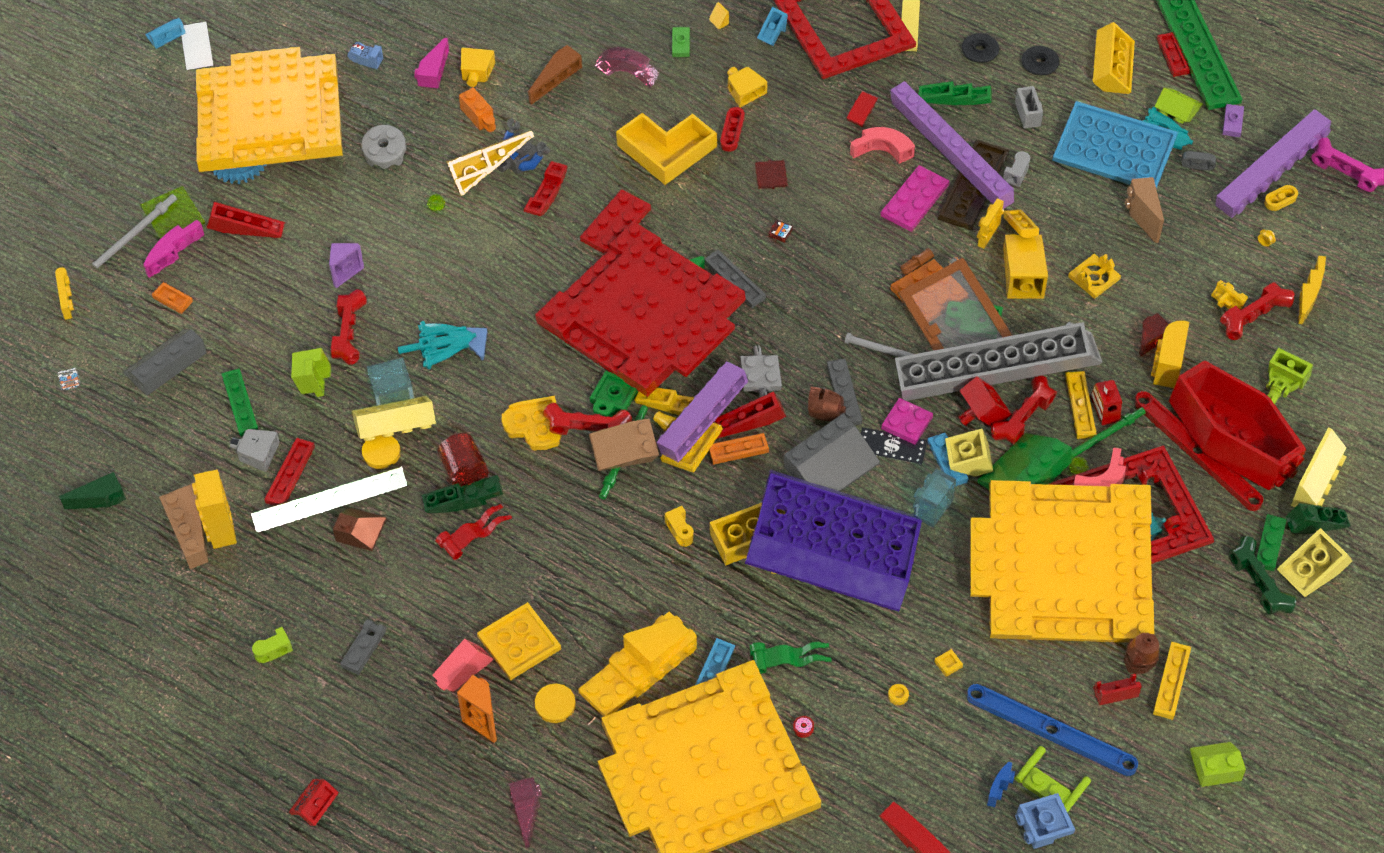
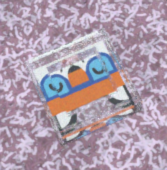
[57,368,81,391]

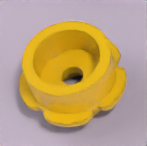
[1258,229,1276,247]

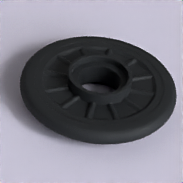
[961,33,999,63]
[1021,46,1060,75]

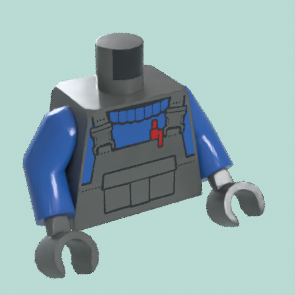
[497,118,550,174]

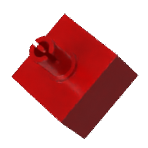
[958,376,1012,426]

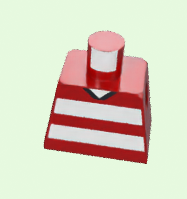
[1090,380,1122,426]

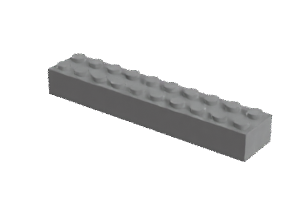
[895,322,1092,401]

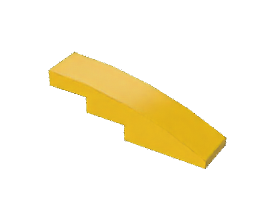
[1298,256,1326,324]

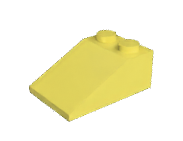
[1277,528,1352,597]

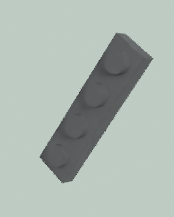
[705,250,766,308]
[827,359,862,425]

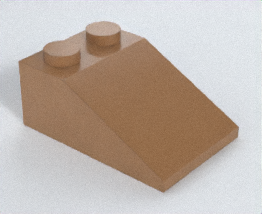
[1125,177,1164,243]
[589,419,659,471]

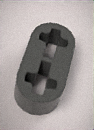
[1181,151,1216,171]

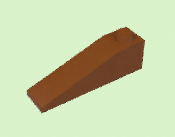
[528,45,582,105]

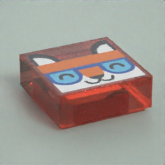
[769,220,793,243]

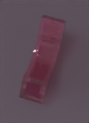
[595,47,659,88]

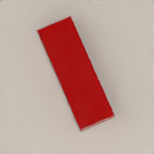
[1157,32,1190,77]

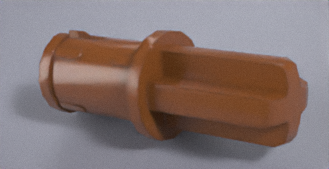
[900,248,934,275]

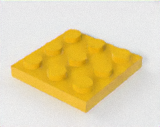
[477,602,561,681]

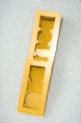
[635,388,694,416]

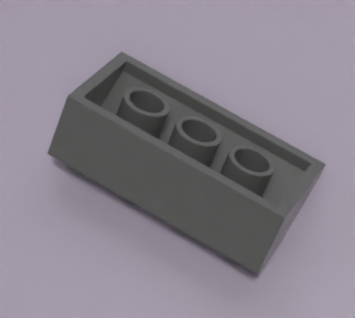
[123,329,207,396]

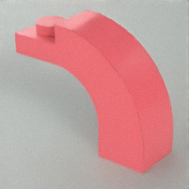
[850,127,915,164]
[1074,448,1126,487]

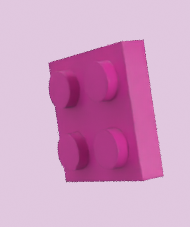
[881,398,933,445]

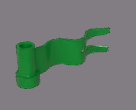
[749,642,832,674]

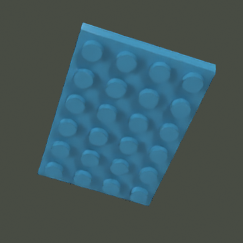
[1052,101,1178,189]

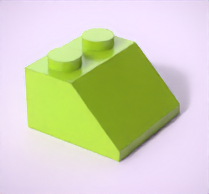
[1154,87,1203,124]
[1190,742,1246,787]

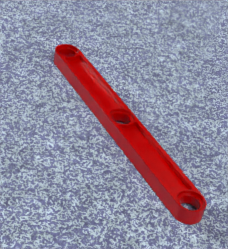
[1134,391,1263,511]

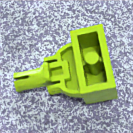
[1266,348,1313,404]

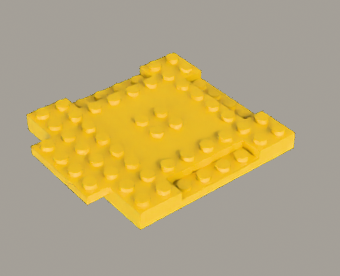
[196,47,343,172]
[970,480,1154,643]
[598,660,821,853]

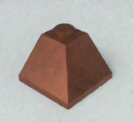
[333,508,387,551]

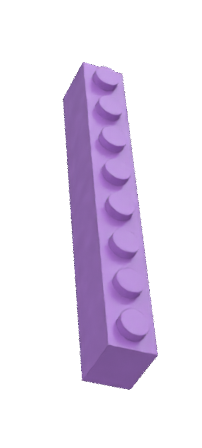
[1215,109,1331,218]

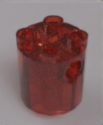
[437,433,489,486]

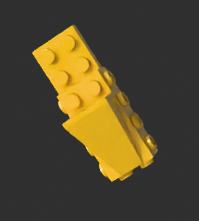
[578,612,697,717]

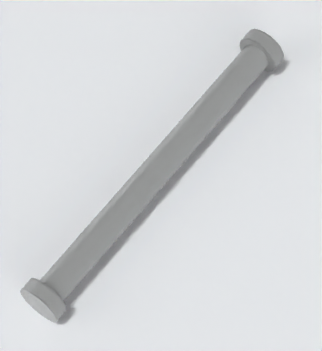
[845,333,914,357]

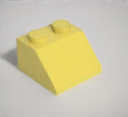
[945,429,993,477]

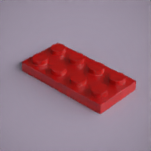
[580,189,651,254]

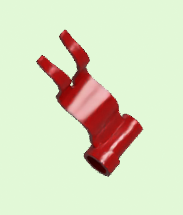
[435,504,512,560]

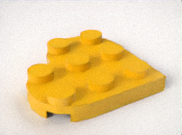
[502,396,562,451]

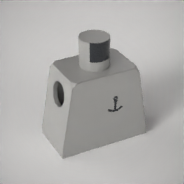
[230,429,280,472]

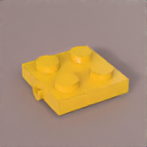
[977,199,1004,249]

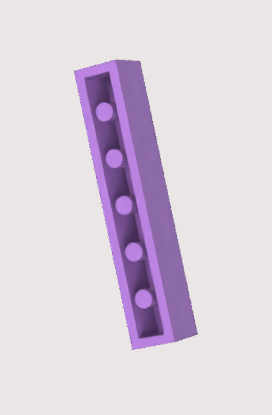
[657,361,748,463]

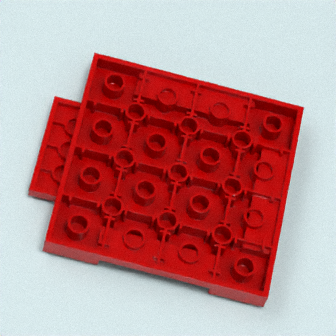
[535,221,746,397]

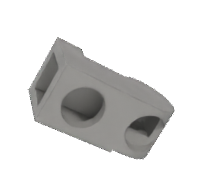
[1003,151,1030,187]

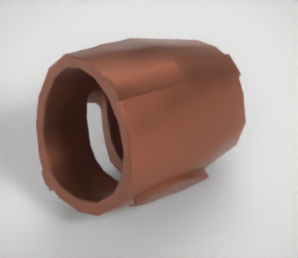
[808,386,846,421]
[1124,633,1160,674]

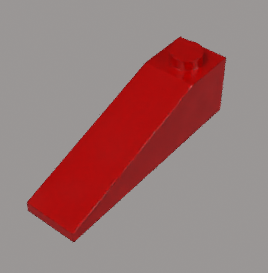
[206,202,285,238]
[713,391,786,439]

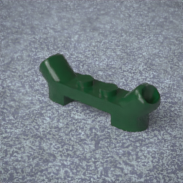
[1228,536,1297,615]

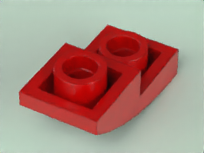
[846,91,878,127]

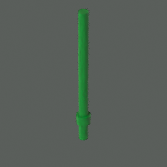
[599,405,648,500]
[1072,407,1146,459]

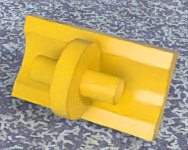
[1211,280,1248,310]

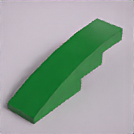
[918,81,992,105]

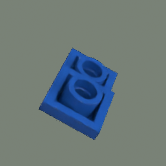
[987,762,1015,807]

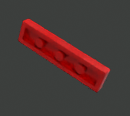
[264,438,315,506]

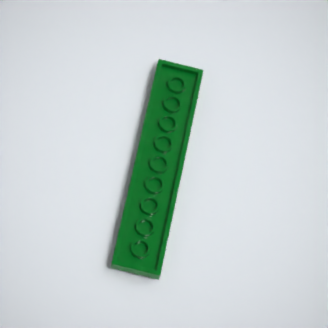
[1156,0,1242,110]

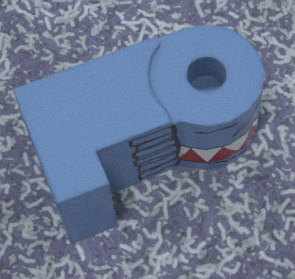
[348,42,383,69]

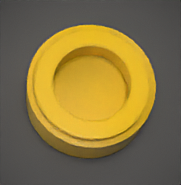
[888,684,909,705]

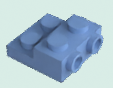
[1015,793,1075,849]

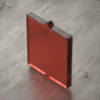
[755,160,788,189]

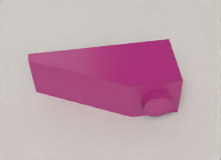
[414,38,449,89]

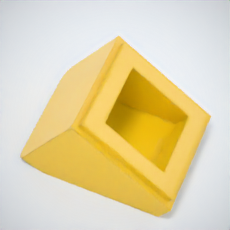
[709,2,729,29]

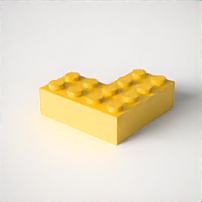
[616,113,717,185]

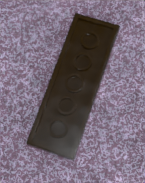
[937,139,1009,231]

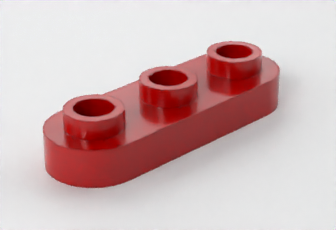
[720,107,745,152]

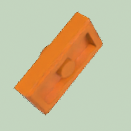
[152,282,193,314]

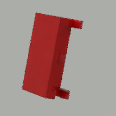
[1093,673,1142,706]

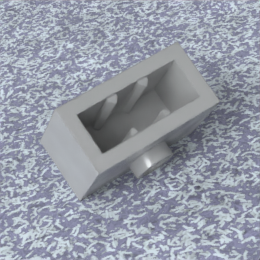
[1015,86,1043,129]

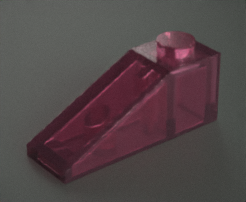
[509,777,542,848]

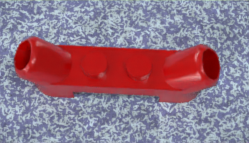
[1220,282,1294,340]
[331,289,367,365]
[991,375,1057,444]
[543,403,632,435]

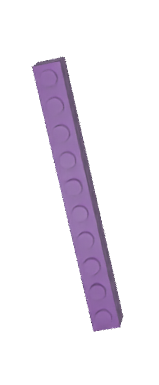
[890,81,1014,209]

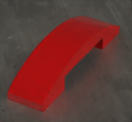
[524,161,568,216]

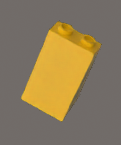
[1003,234,1048,299]

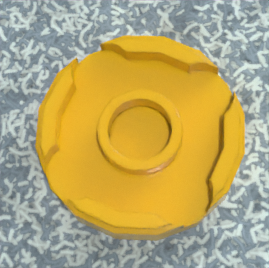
[362,435,401,469]
[535,683,576,723]

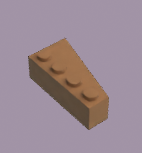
[159,484,208,569]

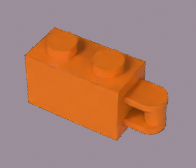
[459,87,496,132]

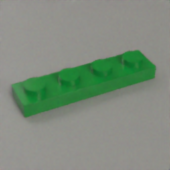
[221,368,258,437]

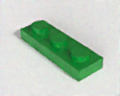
[1256,514,1287,572]

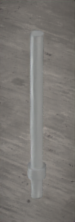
[92,194,177,269]

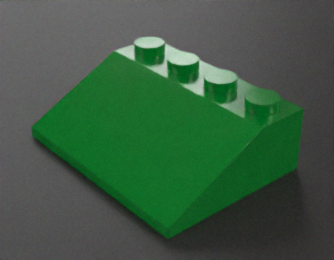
[977,433,1072,490]

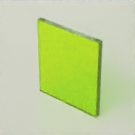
[140,186,205,239]

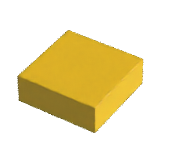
[934,649,963,677]

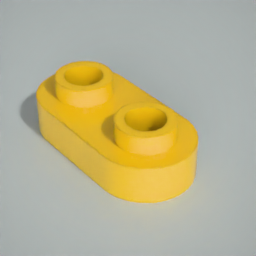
[1264,185,1298,211]

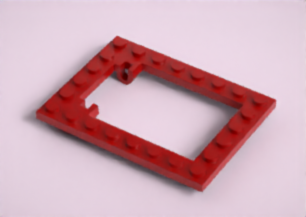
[773,0,916,79]
[1048,445,1214,564]

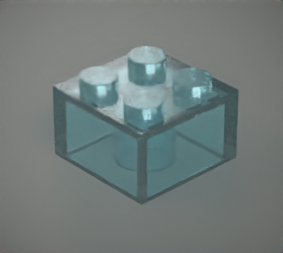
[367,358,414,406]
[913,468,956,528]

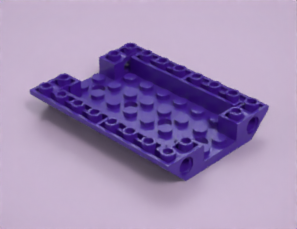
[745,470,922,612]

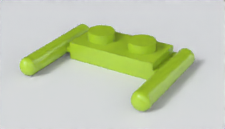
[1014,746,1091,813]

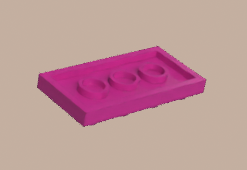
[881,165,949,232]

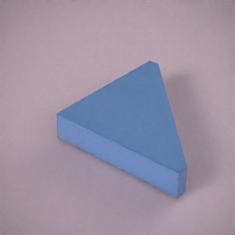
[467,328,488,360]

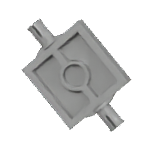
[740,345,782,397]

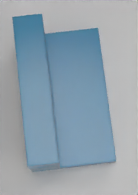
[145,18,186,49]

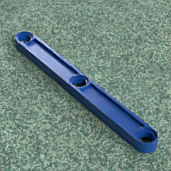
[967,684,1138,776]

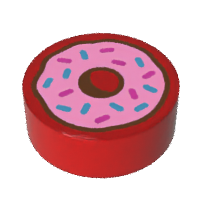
[793,716,814,738]

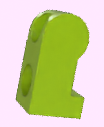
[252,627,293,663]

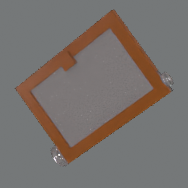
[898,257,1013,351]

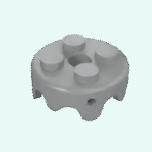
[361,125,407,169]

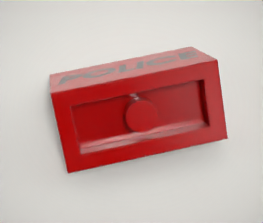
[289,779,339,826]

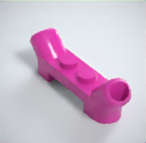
[1311,137,1384,192]

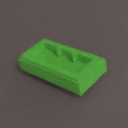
[672,27,690,57]

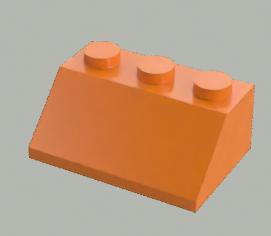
[457,675,497,743]

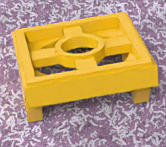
[1068,254,1121,299]

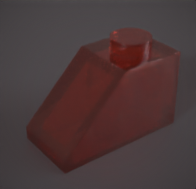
[1139,313,1169,356]

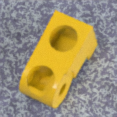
[665,506,694,547]

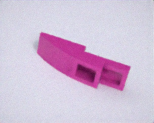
[144,220,204,278]

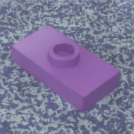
[1222,104,1244,137]

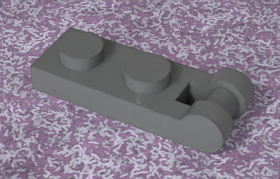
[340,619,386,675]

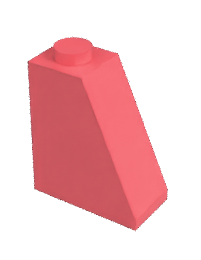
[433,639,493,692]

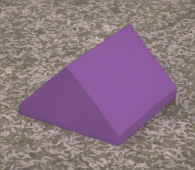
[329,243,364,288]

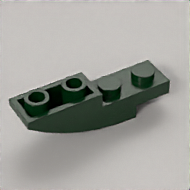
[422,475,503,513]

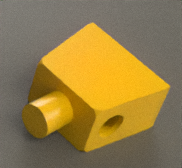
[461,48,495,87]
[727,67,767,108]

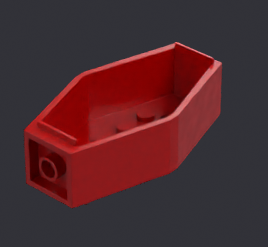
[1169,360,1306,490]

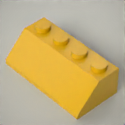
[1093,22,1135,94]

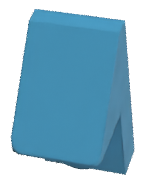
[757,7,788,46]

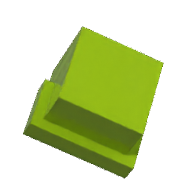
[291,348,331,397]

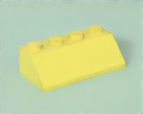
[352,396,436,441]
[1291,428,1347,507]

